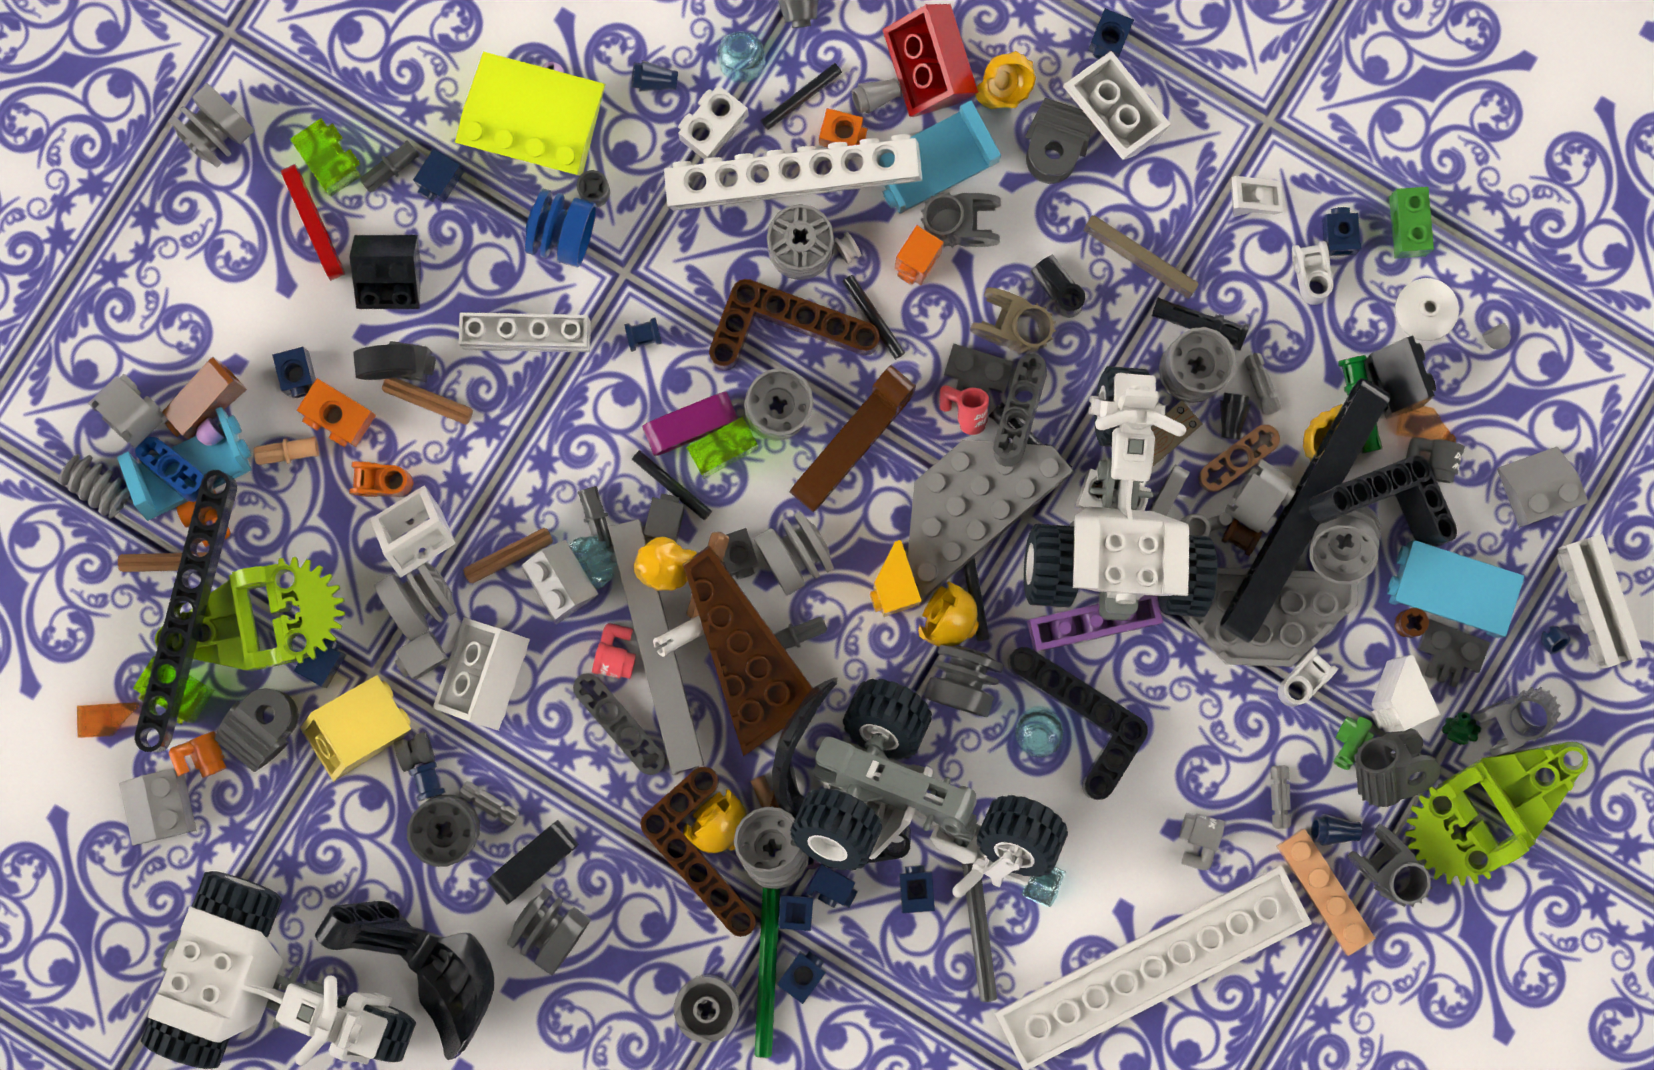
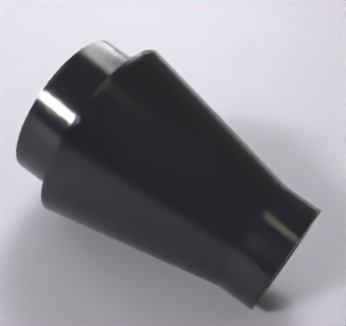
[1220,393,1251,440]

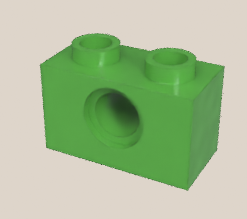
[1389,187,1434,259]

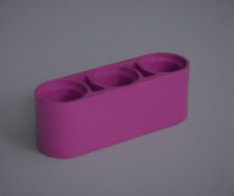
[642,392,739,456]

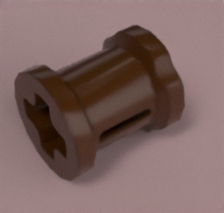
[1221,517,1263,556]
[1394,608,1429,638]

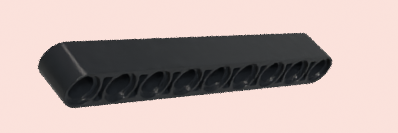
[1220,378,1390,643]
[134,470,237,752]

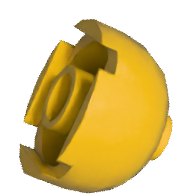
[918,581,979,647]
[683,789,747,853]

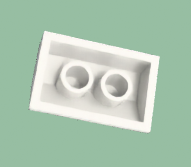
[1063,51,1171,160]
[433,617,530,731]
[1371,654,1441,733]

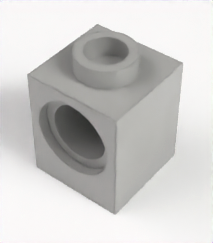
[395,631,449,680]

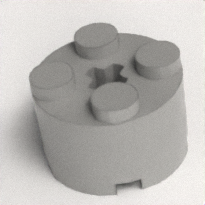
[88,374,164,448]
[1225,458,1296,533]
[674,974,740,1043]

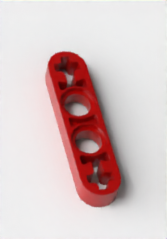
[281,164,345,281]

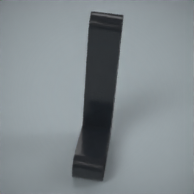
[1309,455,1457,547]
[1008,647,1148,800]

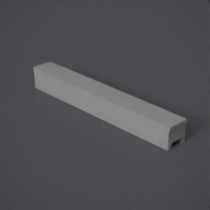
[608,519,704,775]

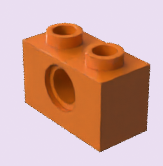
[894,225,944,285]
[296,378,376,448]

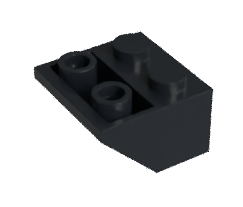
[349,235,421,309]
[1366,335,1436,419]

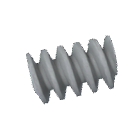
[58,454,130,519]

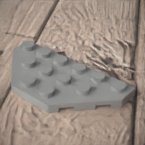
[907,440,1074,596]
[1181,568,1358,667]

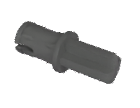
[360,140,420,192]
[578,486,613,551]
[774,617,827,649]

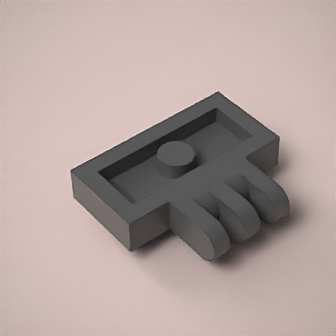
[944,343,1014,394]
[1417,619,1491,688]

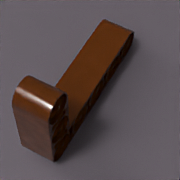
[709,279,880,371]
[789,365,916,513]
[640,766,756,937]

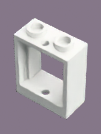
[370,485,456,578]

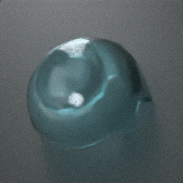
[718,31,766,83]
[1015,706,1064,758]

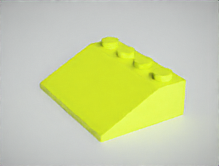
[455,51,606,176]

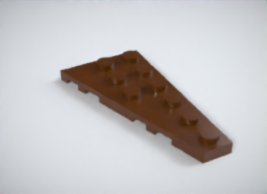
[683,545,813,757]

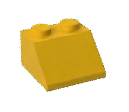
[869,540,922,617]

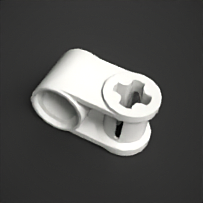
[1292,241,1333,305]
[1278,647,1338,707]

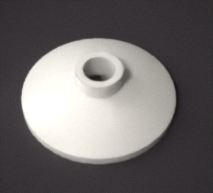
[1395,278,1459,341]

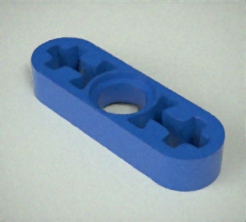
[135,437,204,502]

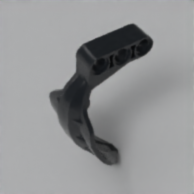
[772,677,911,868]
[315,901,494,1060]

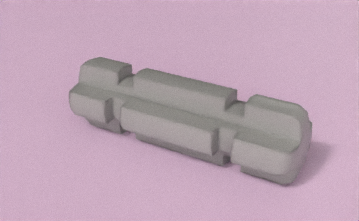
[1244,353,1281,415]
[1271,765,1291,829]
[459,781,519,826]

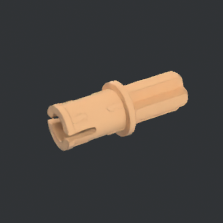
[253,436,319,465]

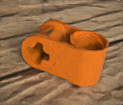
[349,461,413,497]

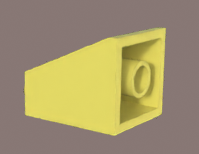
[300,675,411,782]

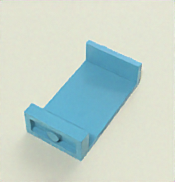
[879,100,1001,214]
[117,407,252,521]
[1387,540,1524,639]

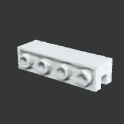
[459,313,591,352]
[1557,534,1645,669]

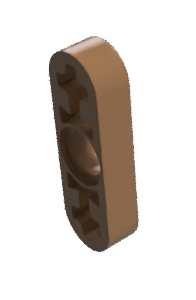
[1198,424,1280,492]

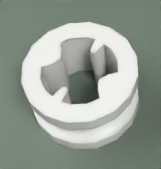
[834,232,862,264]

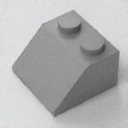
[1497,447,1589,528]
[522,540,599,625]
[119,768,197,846]

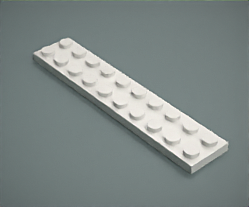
[994,865,1312,1070]

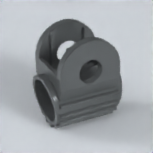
[1025,98,1092,184]
[921,192,1001,248]
[1473,687,1561,756]
[215,688,299,772]
[1354,728,1441,808]
[1347,824,1433,907]

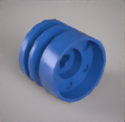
[525,188,597,268]

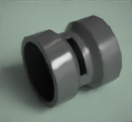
[576,170,611,207]
[394,732,435,772]

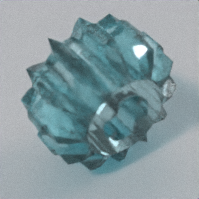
[569,536,617,590]

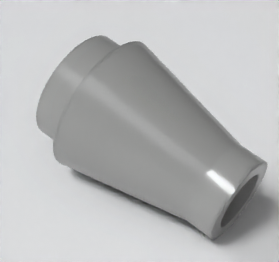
[851,78,901,114]

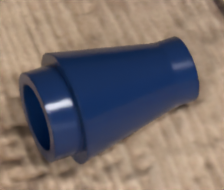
[631,60,678,92]
[1311,814,1362,846]

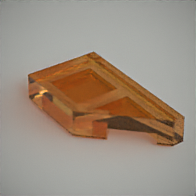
[1396,406,1456,443]
[77,702,139,738]

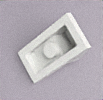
[1231,176,1283,217]

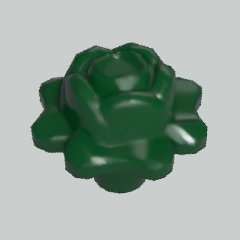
[1442,712,1482,745]

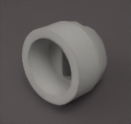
[1482,323,1511,349]

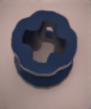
[624,317,662,352]
[408,762,446,802]

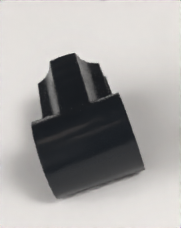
[1030,254,1085,318]

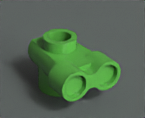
[1333,716,1374,770]

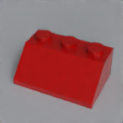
[882,4,978,117]

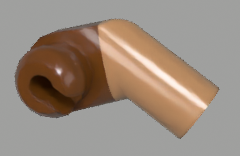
[750,775,780,808]

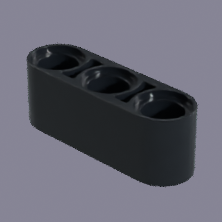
[486,820,579,905]

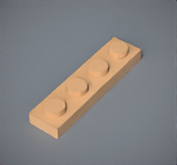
[1276,829,1376,956]

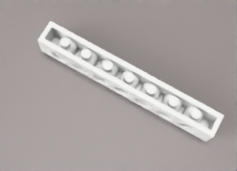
[664,134,922,211]

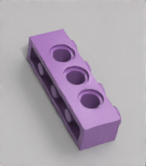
[1027,595,1163,652]

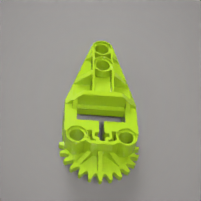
[155,557,345,671]
[1405,742,1588,886]

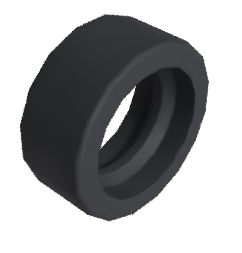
[353,344,416,380]

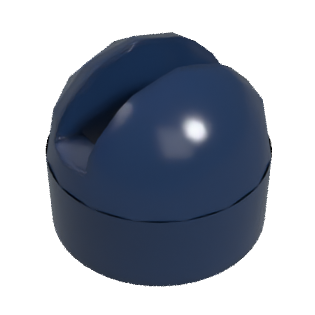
[1541,626,1571,654]

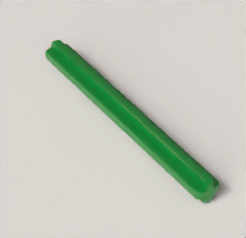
[754,887,780,1058]

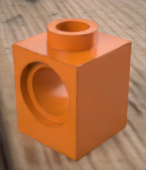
[819,108,868,148]

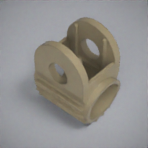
[970,287,1056,355]

